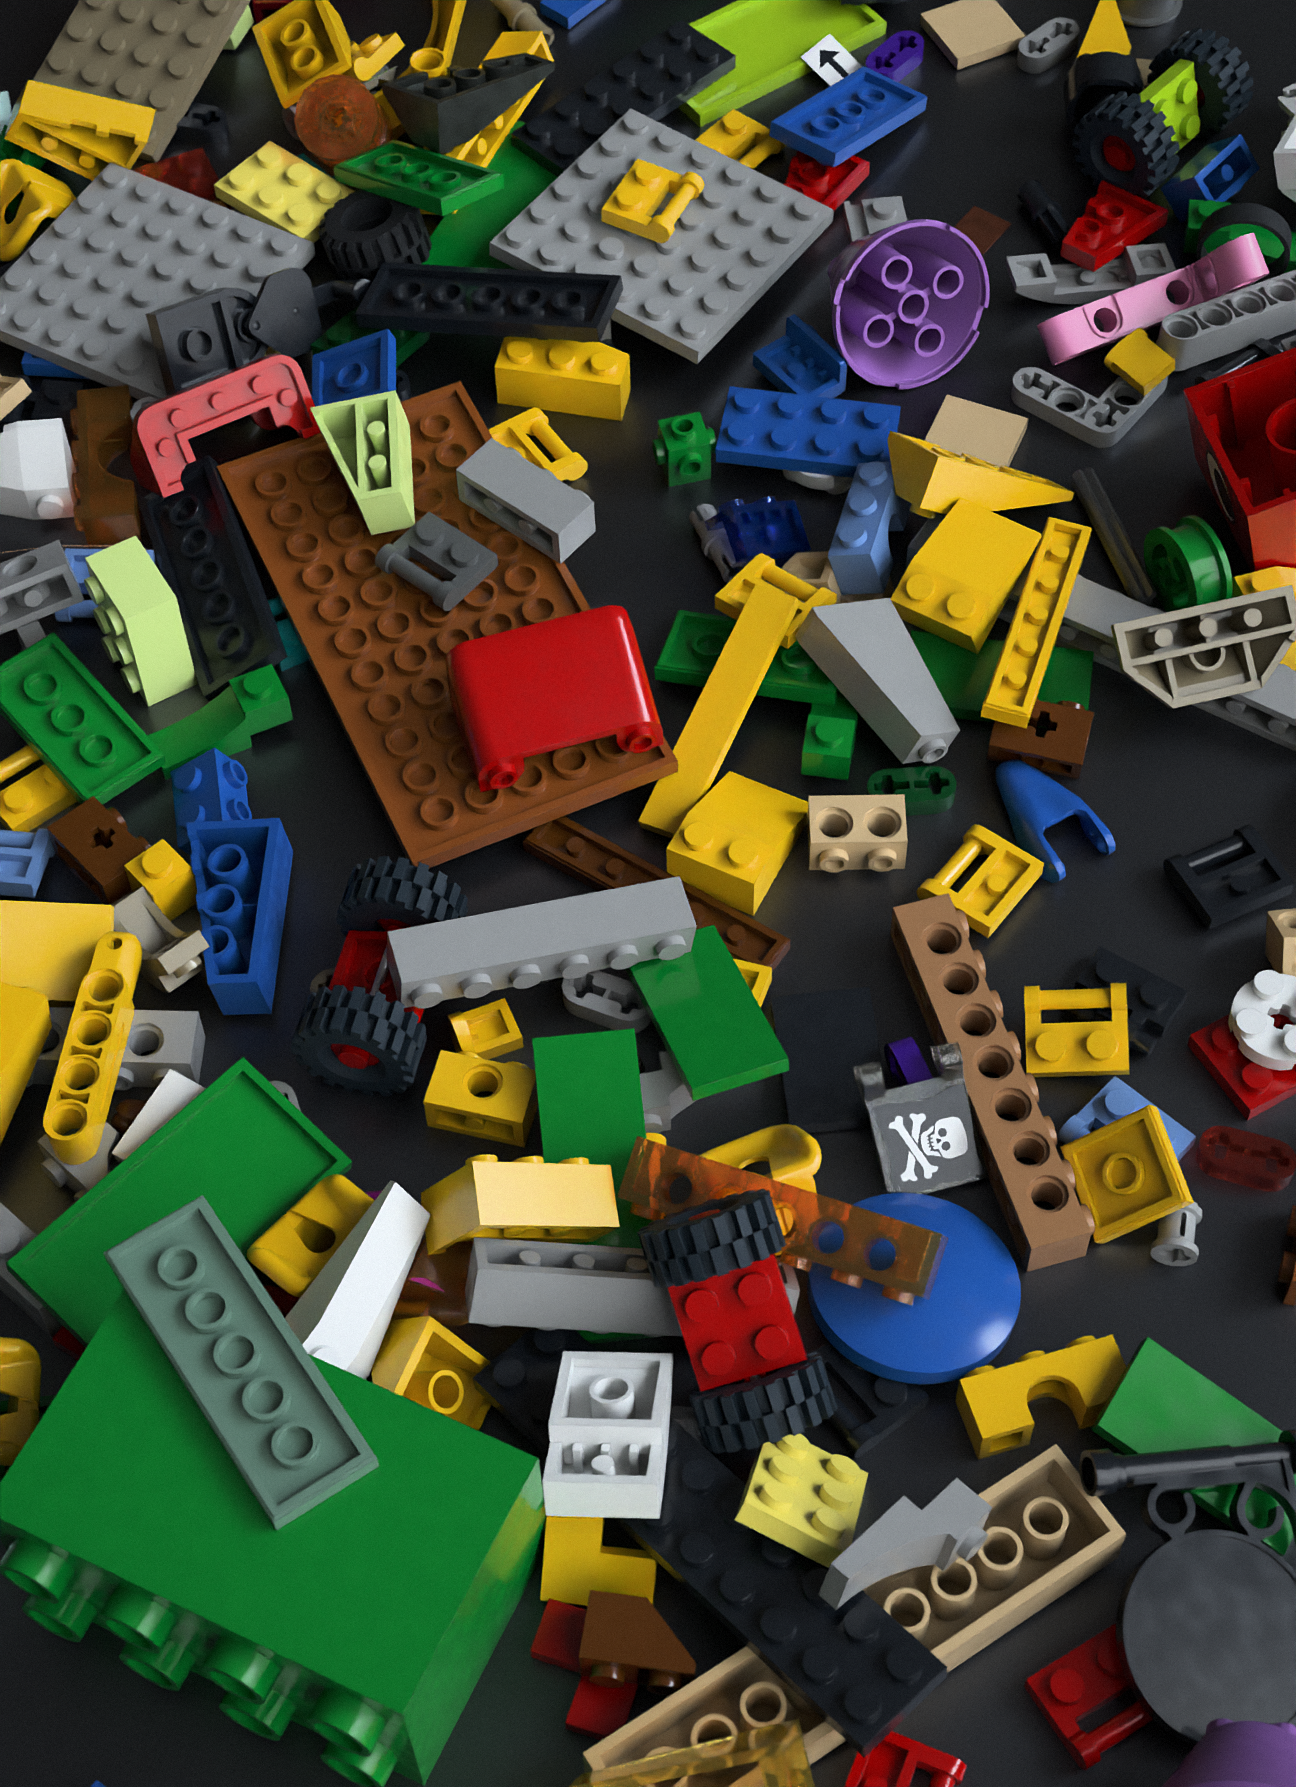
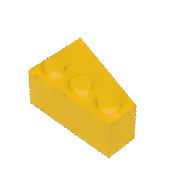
[4,80,156,181]
[494,337,631,421]
[421,1154,620,1255]

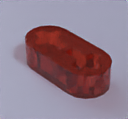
[1196,1125,1296,1192]

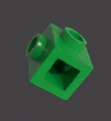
[652,412,717,487]

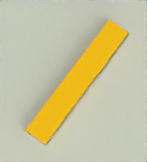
[980,517,1092,729]
[638,584,799,839]

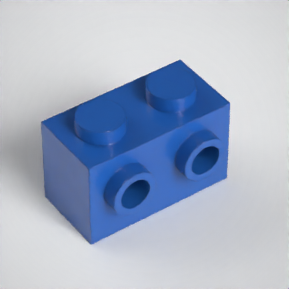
[1160,134,1260,223]

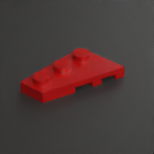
[783,151,870,211]
[1060,180,1169,272]

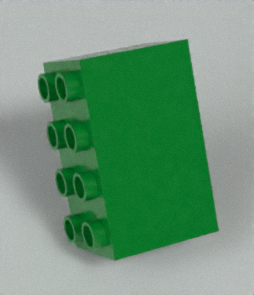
[0,1289,546,1787]

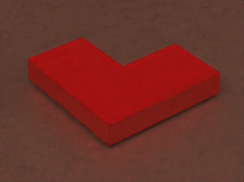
[530,1598,641,1740]

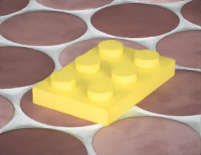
[214,141,355,243]
[735,1434,868,1568]

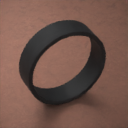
[1196,203,1292,287]

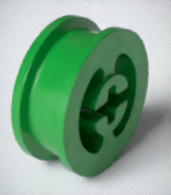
[1144,515,1233,612]

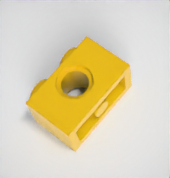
[423,1050,538,1147]

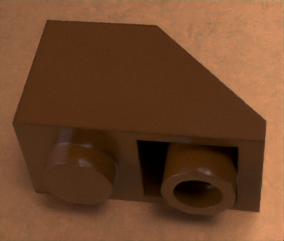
[579,1590,696,1696]

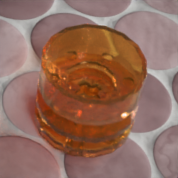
[294,74,393,172]

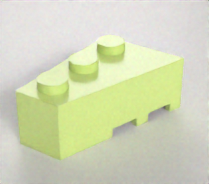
[310,390,415,535]

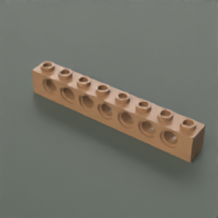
[890,893,1095,1272]

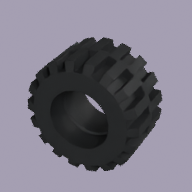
[319,190,432,282]

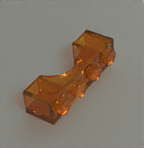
[70,385,142,549]

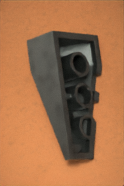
[382,53,555,154]

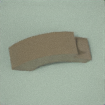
[110,886,210,993]

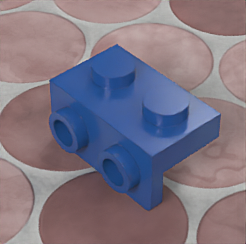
[753,314,847,398]
[171,748,252,855]

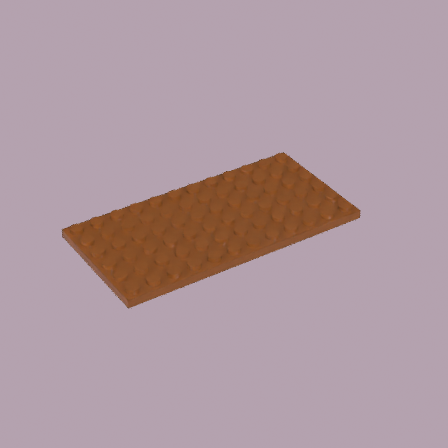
[217,381,678,868]

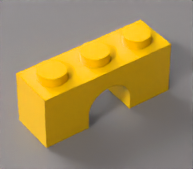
[955,1334,1126,1460]

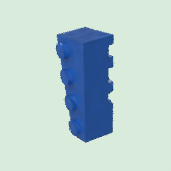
[186,818,293,1015]

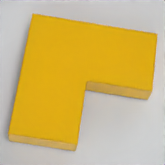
[540,1516,657,1606]

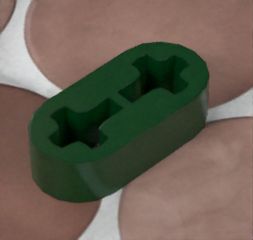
[866,766,956,816]

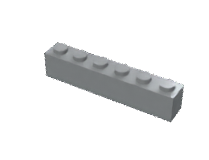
[386,876,697,1008]
[465,1237,800,1337]

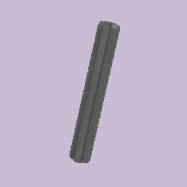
[1071,467,1157,606]

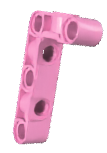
[1037,233,1269,366]

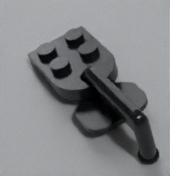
[146,267,372,396]

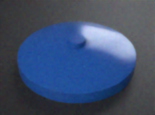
[807,1193,1021,1384]

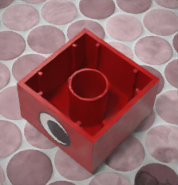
[1183,347,1296,572]

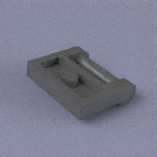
[375,512,498,611]

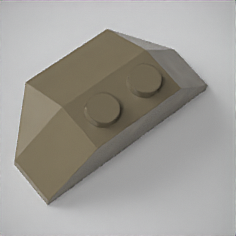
[1111,585,1296,709]

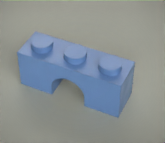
[828,462,911,595]

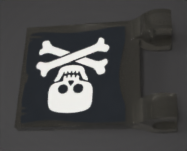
[852,1042,989,1194]

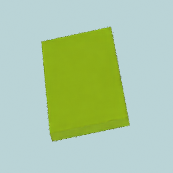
[679,0,886,127]

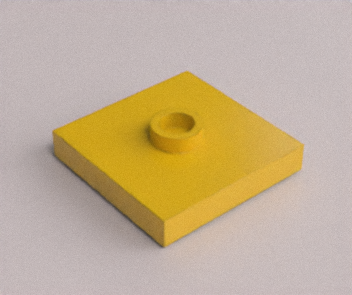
[1060,1104,1194,1244]

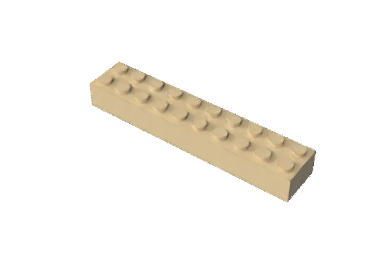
[582,1444,1126,1787]

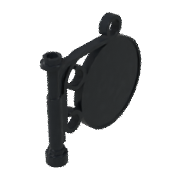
[1079,1429,1296,1745]

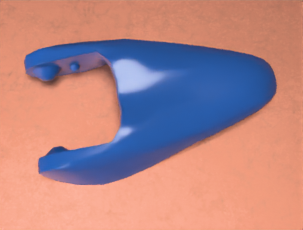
[995,759,1116,883]

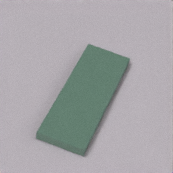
[103,1195,379,1531]

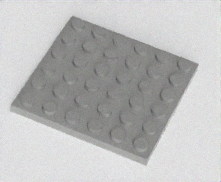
[489,109,834,364]
[0,162,315,400]

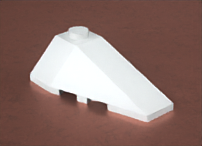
[0,418,78,520]
[285,1180,431,1380]

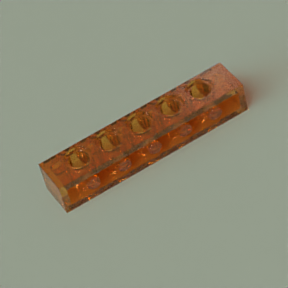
[617,1136,948,1306]

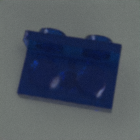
[705,496,811,563]

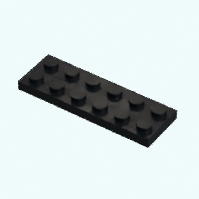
[511,19,736,177]
[355,262,623,343]
[138,455,288,701]

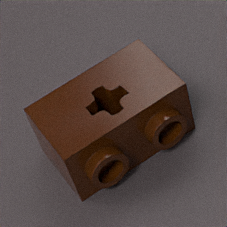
[987,697,1094,779]
[47,796,151,905]

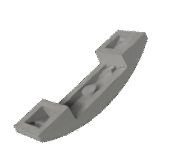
[1005,243,1176,304]

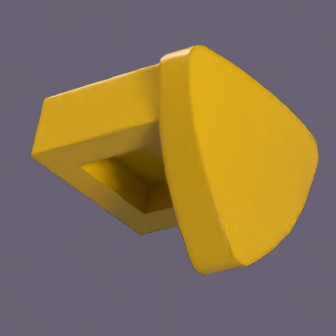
[1104,328,1175,396]
[447,998,524,1060]

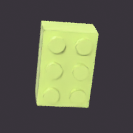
[84,535,198,707]

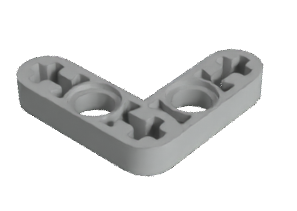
[1011,367,1169,448]

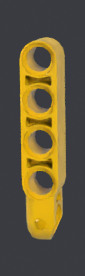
[43,931,142,1165]

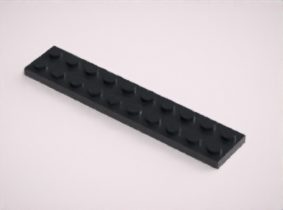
[472,1327,947,1758]

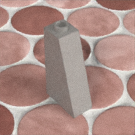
[795,598,960,764]

